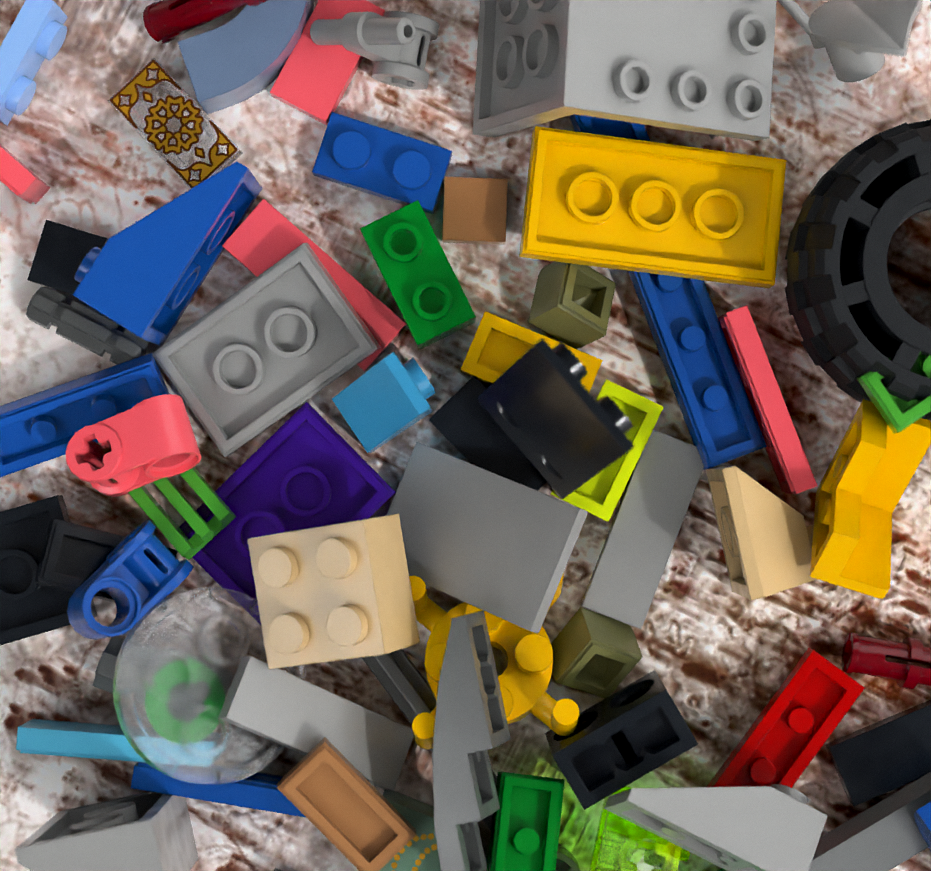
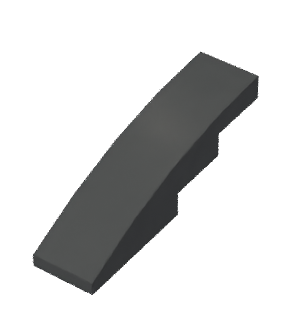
[432,610,511,871]

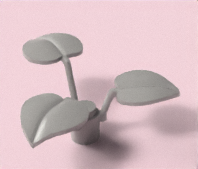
[778,0,923,82]

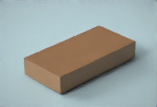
[277,737,417,871]

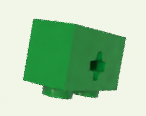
[360,200,476,350]

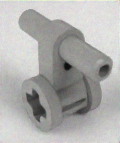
[310,11,440,90]

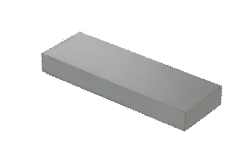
[580,430,704,629]
[218,656,414,791]

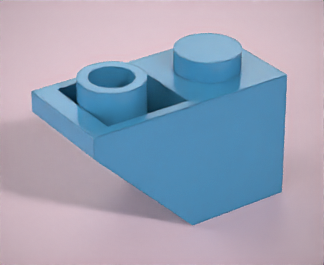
[332,352,436,453]

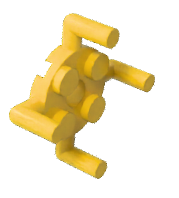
[409,575,579,750]

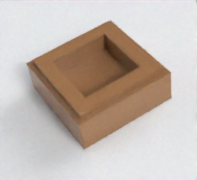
[442,177,508,245]

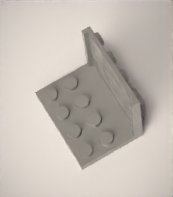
[473,0,777,141]

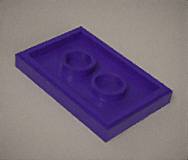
[179,402,396,626]

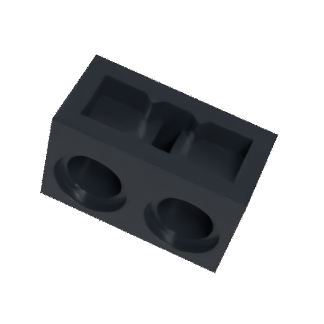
[545,670,698,810]

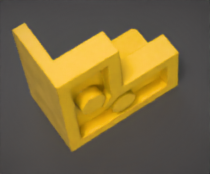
[810,399,931,599]

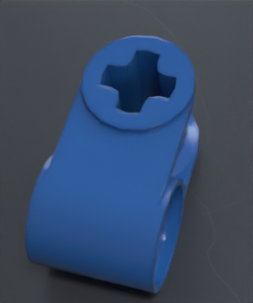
[67,520,194,640]

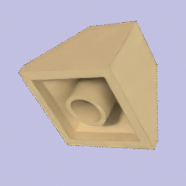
[706,466,817,600]

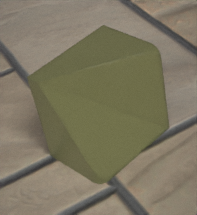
[528,261,616,349]
[551,607,643,698]

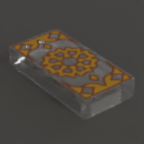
[108,58,242,189]

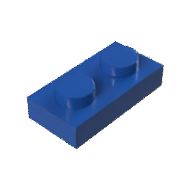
[312,112,452,214]

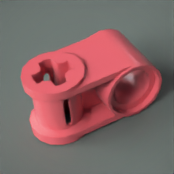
[65,394,202,497]

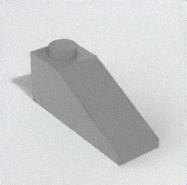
[604,784,828,871]

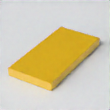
[519,126,786,289]

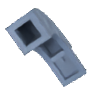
[178,0,314,115]

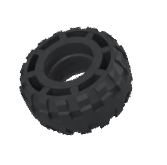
[785,119,931,420]

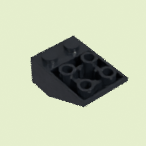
[477,338,634,499]

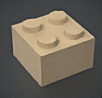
[247,514,420,669]

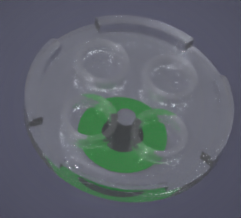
[113,587,306,785]

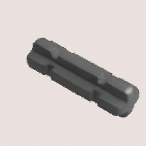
[26,287,149,365]

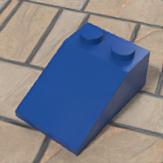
[73,162,262,347]

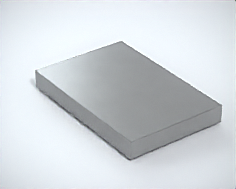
[152,243,381,457]
[386,442,588,633]

